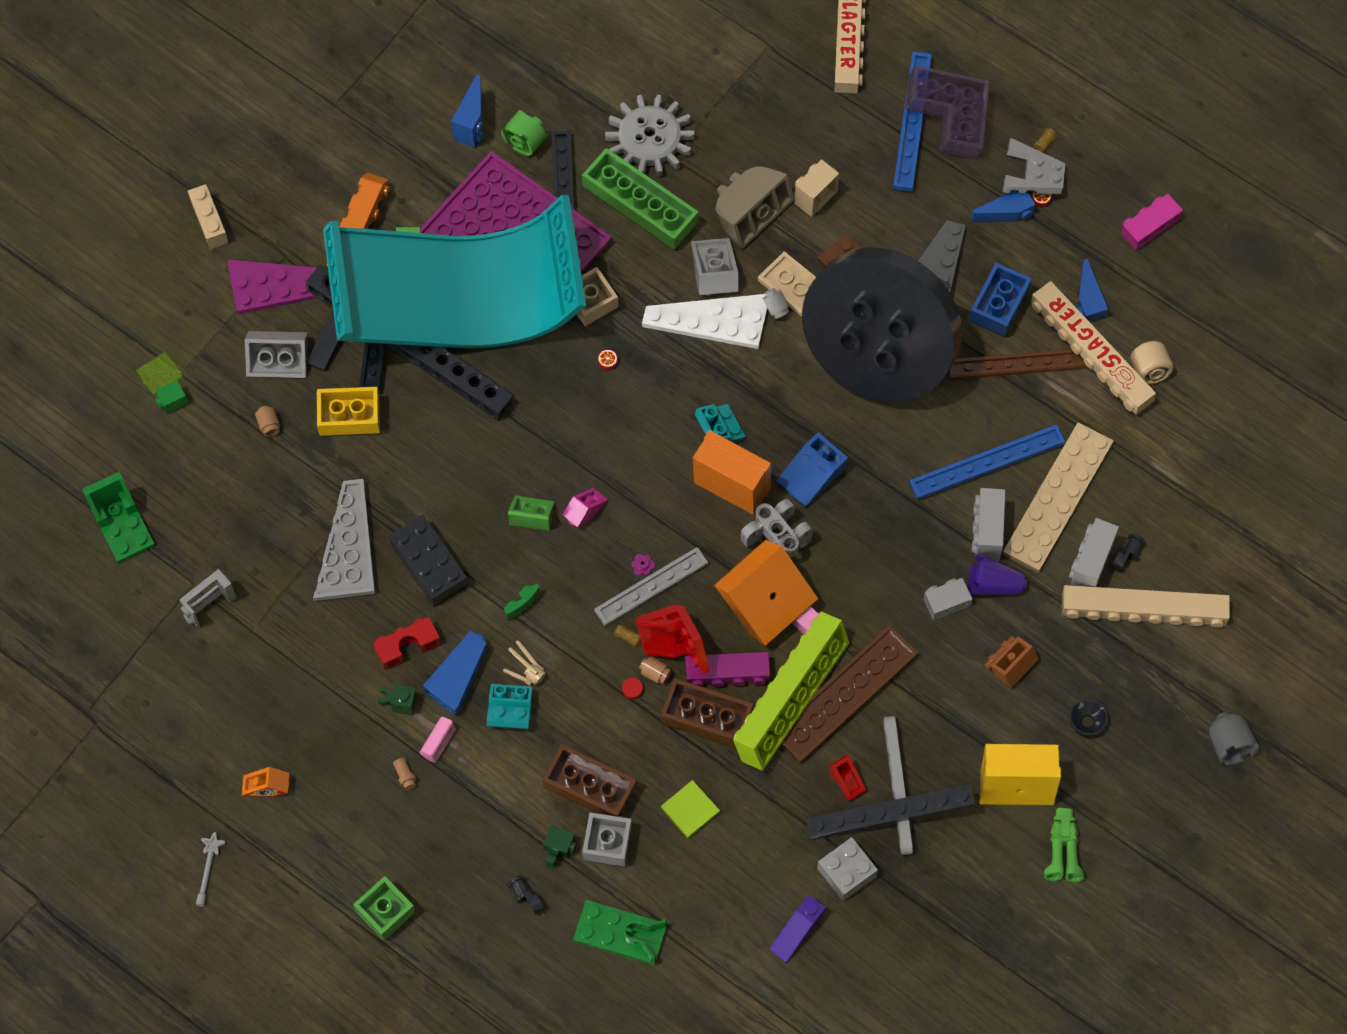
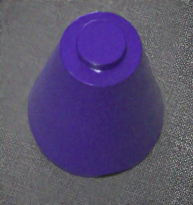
[968,554,1027,595]

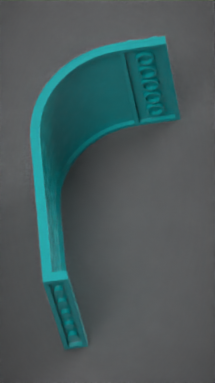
[323,195,586,348]

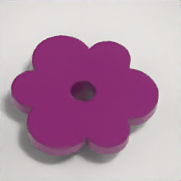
[631,554,655,575]

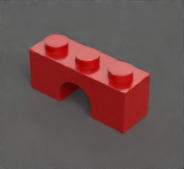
[373,617,441,670]

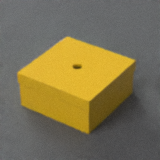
[980,744,1061,805]

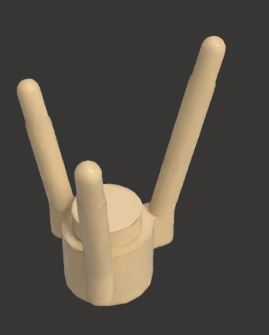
[503,640,546,686]

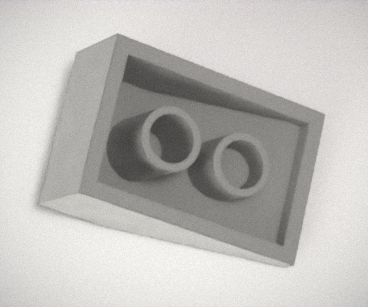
[691,238,738,295]

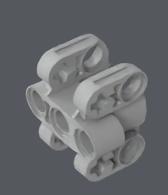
[741,499,813,558]

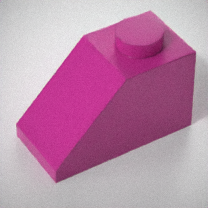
[563,488,608,527]

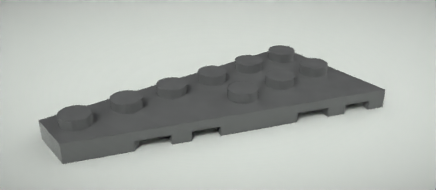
[918,220,966,292]

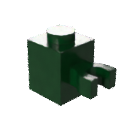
[377,684,417,716]
[543,825,577,869]

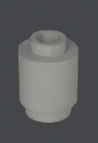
[762,288,789,319]

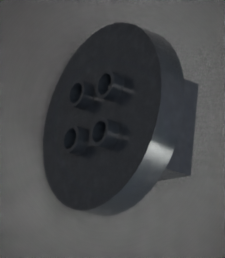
[802,247,962,402]

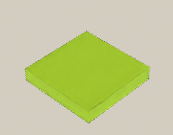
[661,780,720,839]

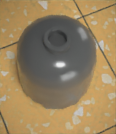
[1209,712,1259,766]

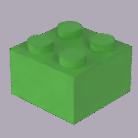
[353,876,415,941]

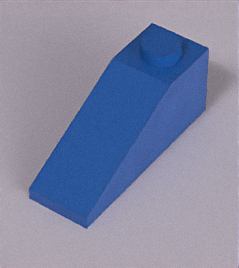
[971,190,1035,222]
[1076,259,1108,323]

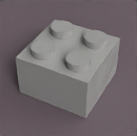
[582,813,632,867]
[817,837,878,901]

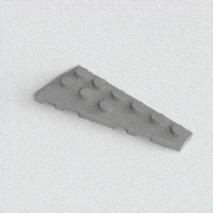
[313,479,375,601]

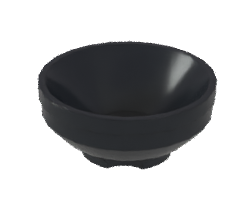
[1069,699,1108,737]

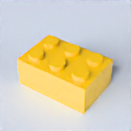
[317,387,380,436]

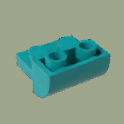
[695,404,746,443]
[487,684,532,729]

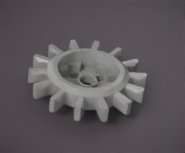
[605,95,694,177]

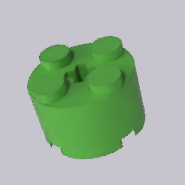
[501,110,547,156]

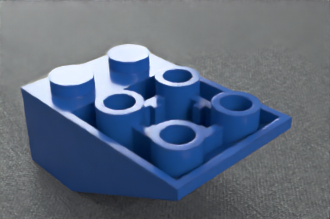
[776,432,848,507]

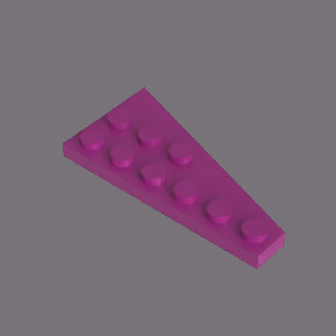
[227,260,330,314]

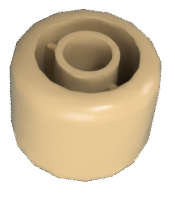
[1130,341,1174,385]

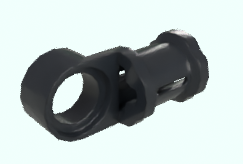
[1111,534,1146,572]
[507,875,545,915]

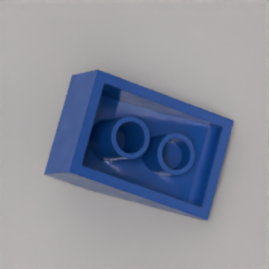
[451,75,484,148]

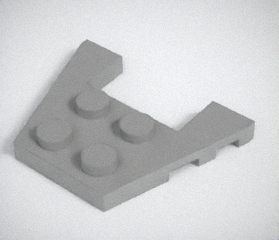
[1003,138,1065,194]

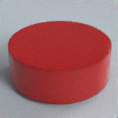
[622,678,643,700]

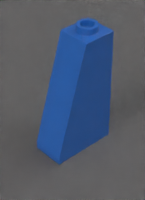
[423,631,488,717]

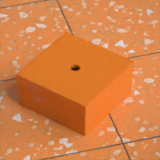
[693,430,771,515]
[714,540,818,646]

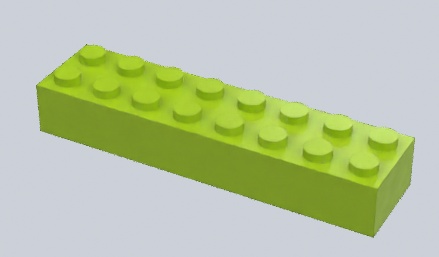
[733,612,849,771]

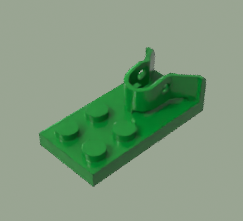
[573,900,667,966]

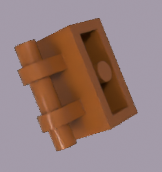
[983,636,1039,688]

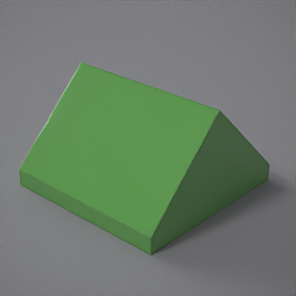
[508,495,555,531]

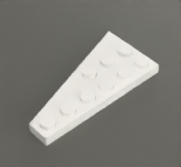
[642,294,767,349]

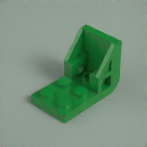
[82,472,155,564]

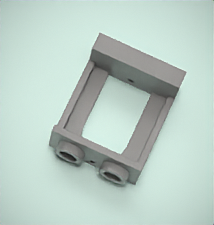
[180,569,236,628]

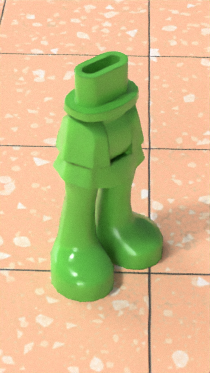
[1044,808,1084,882]

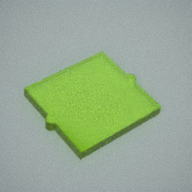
[136,352,183,396]

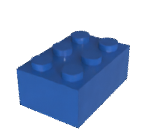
[969,263,1032,336]

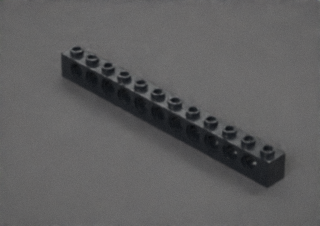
[306,264,513,421]

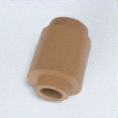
[255,406,280,437]
[639,656,671,684]

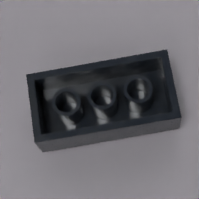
[389,515,468,607]

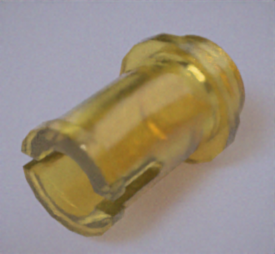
[1033,128,1056,153]
[614,624,640,647]

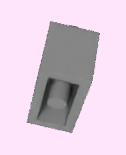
[923,578,972,621]

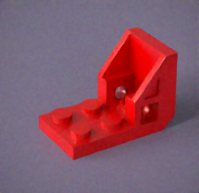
[635,605,710,674]

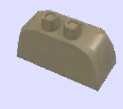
[715,166,794,248]

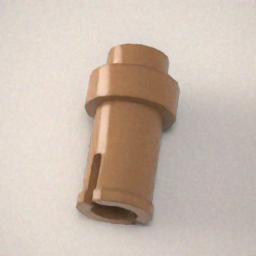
[393,758,416,790]

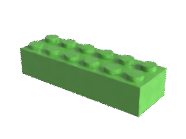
[582,148,699,250]

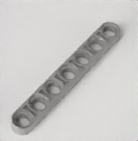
[884,716,913,855]

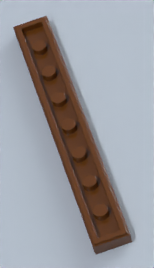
[948,349,1090,380]

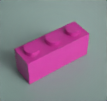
[1121,194,1183,251]

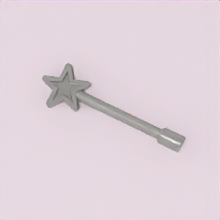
[196,832,225,907]

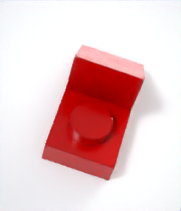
[830,754,866,801]

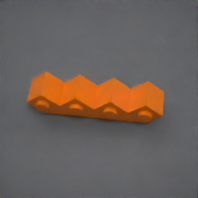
[326,173,390,266]

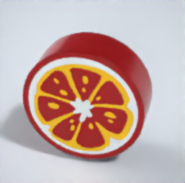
[1032,190,1052,207]
[598,349,618,370]

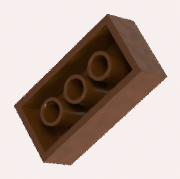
[661,678,753,748]
[542,744,637,817]

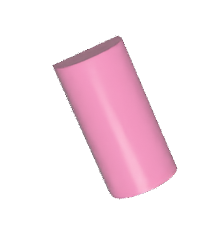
[419,717,456,763]

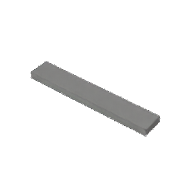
[594,547,708,627]

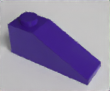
[769,895,826,963]

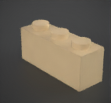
[188,184,228,250]

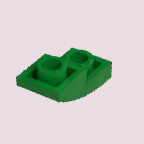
[503,584,540,621]

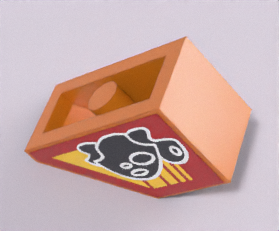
[242,767,289,797]

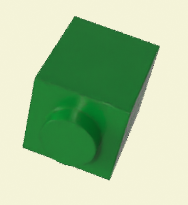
[155,380,188,414]

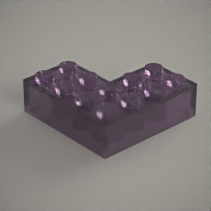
[905,65,990,159]

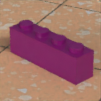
[685,652,770,687]

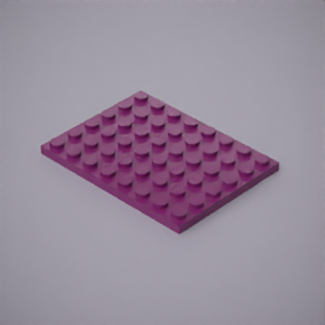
[420,151,612,274]

